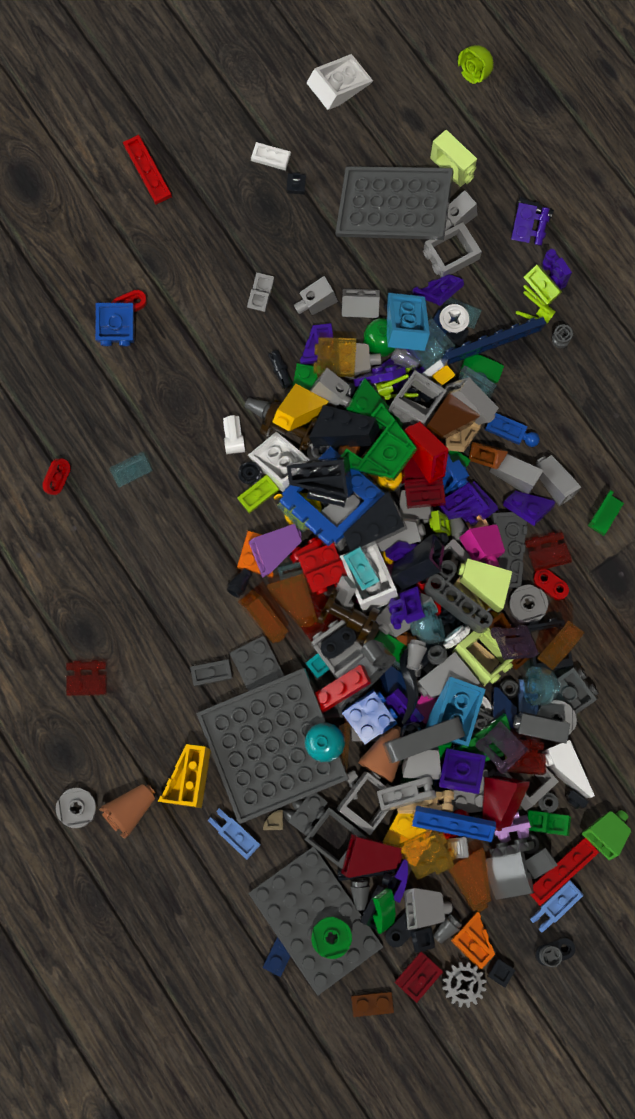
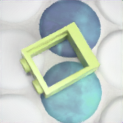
[430,130,477,187]
[452,628,516,686]

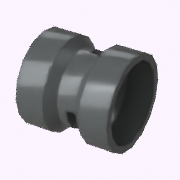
[551,324,573,348]
[539,945,562,967]

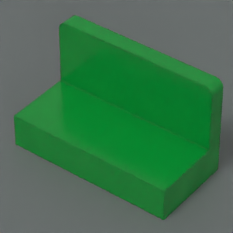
[588,490,624,536]

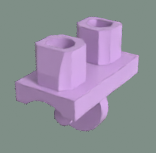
[495,812,531,843]

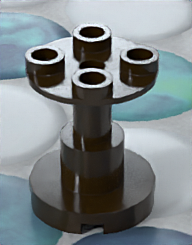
[260,399,317,454]
[317,588,380,645]

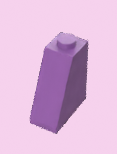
[249,524,302,578]

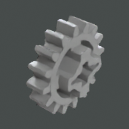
[442,962,486,1008]

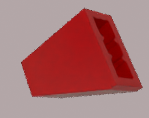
[404,422,449,483]

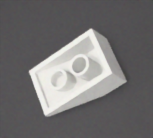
[307,54,373,110]
[248,432,310,492]
[340,544,399,613]
[541,740,595,799]

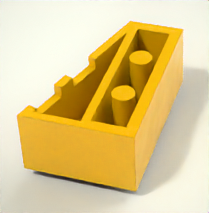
[158,744,211,808]

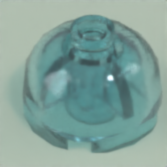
[410,604,445,644]
[523,666,560,706]

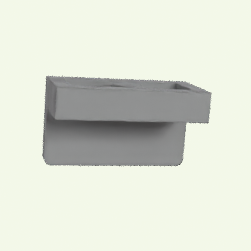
[342,289,380,318]

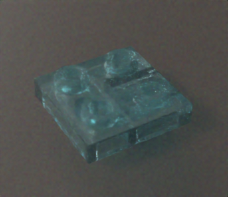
[408,318,455,370]
[458,365,497,399]

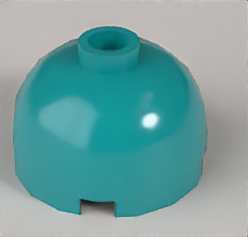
[305,722,345,762]

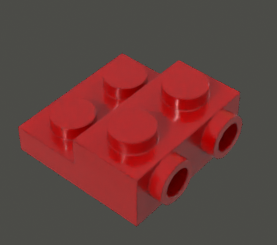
[297,543,348,595]

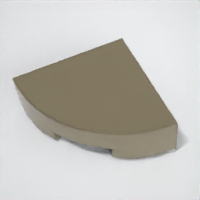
[263,810,283,830]

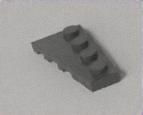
[491,512,528,589]

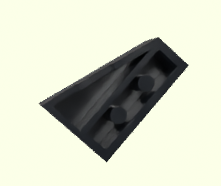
[309,405,380,449]
[286,456,353,498]
[343,491,407,551]

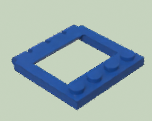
[279,447,385,546]

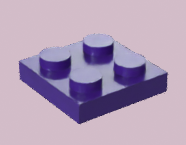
[439,748,486,794]

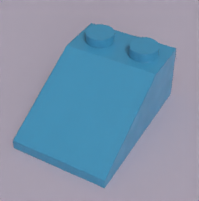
[387,293,430,351]
[426,677,486,746]

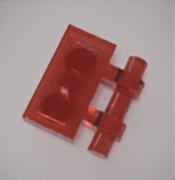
[525,532,572,572]
[66,660,106,696]
[504,737,546,775]

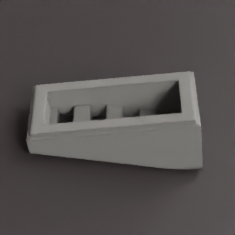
[447,837,469,859]

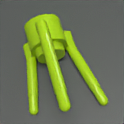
[516,285,556,324]
[376,366,419,400]

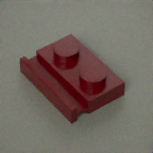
[404,477,446,509]
[394,952,443,1003]

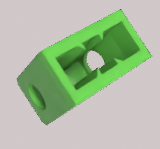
[582,810,631,861]

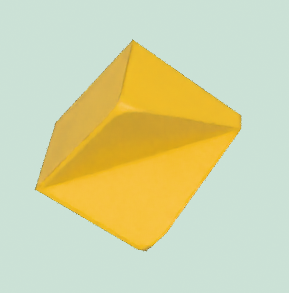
[431,365,455,386]

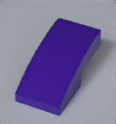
[393,859,408,903]

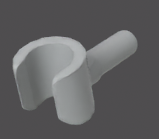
[347,770,359,800]

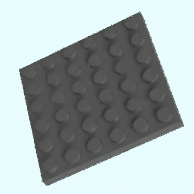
[196,668,349,824]

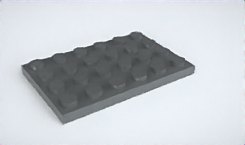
[335,167,454,240]
[248,847,383,996]

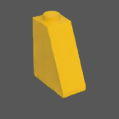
[273,383,329,431]

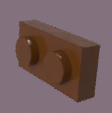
[351,991,394,1017]

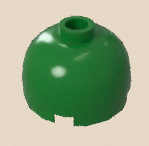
[364,318,397,357]

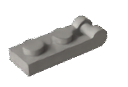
[377,777,437,812]

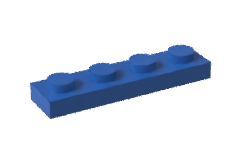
[412,806,496,842]

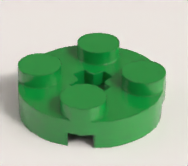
[311,917,352,959]

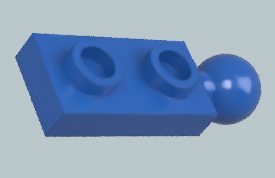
[485,413,540,447]

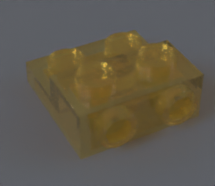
[314,338,357,378]
[400,830,456,880]

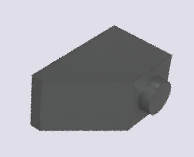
[525,848,557,879]

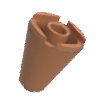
[358,725,401,783]
[99,784,155,839]

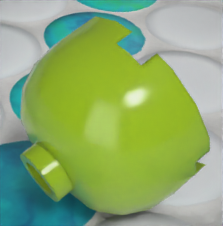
[458,45,494,84]

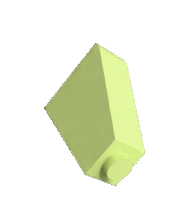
[458,558,512,612]

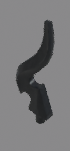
[400,631,443,725]

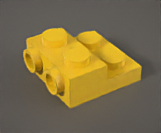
[382,813,434,866]

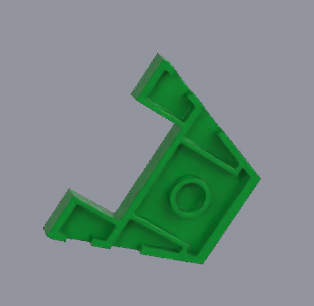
[340,403,417,481]

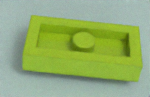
[524,264,562,305]
[237,475,279,514]
[429,510,451,536]

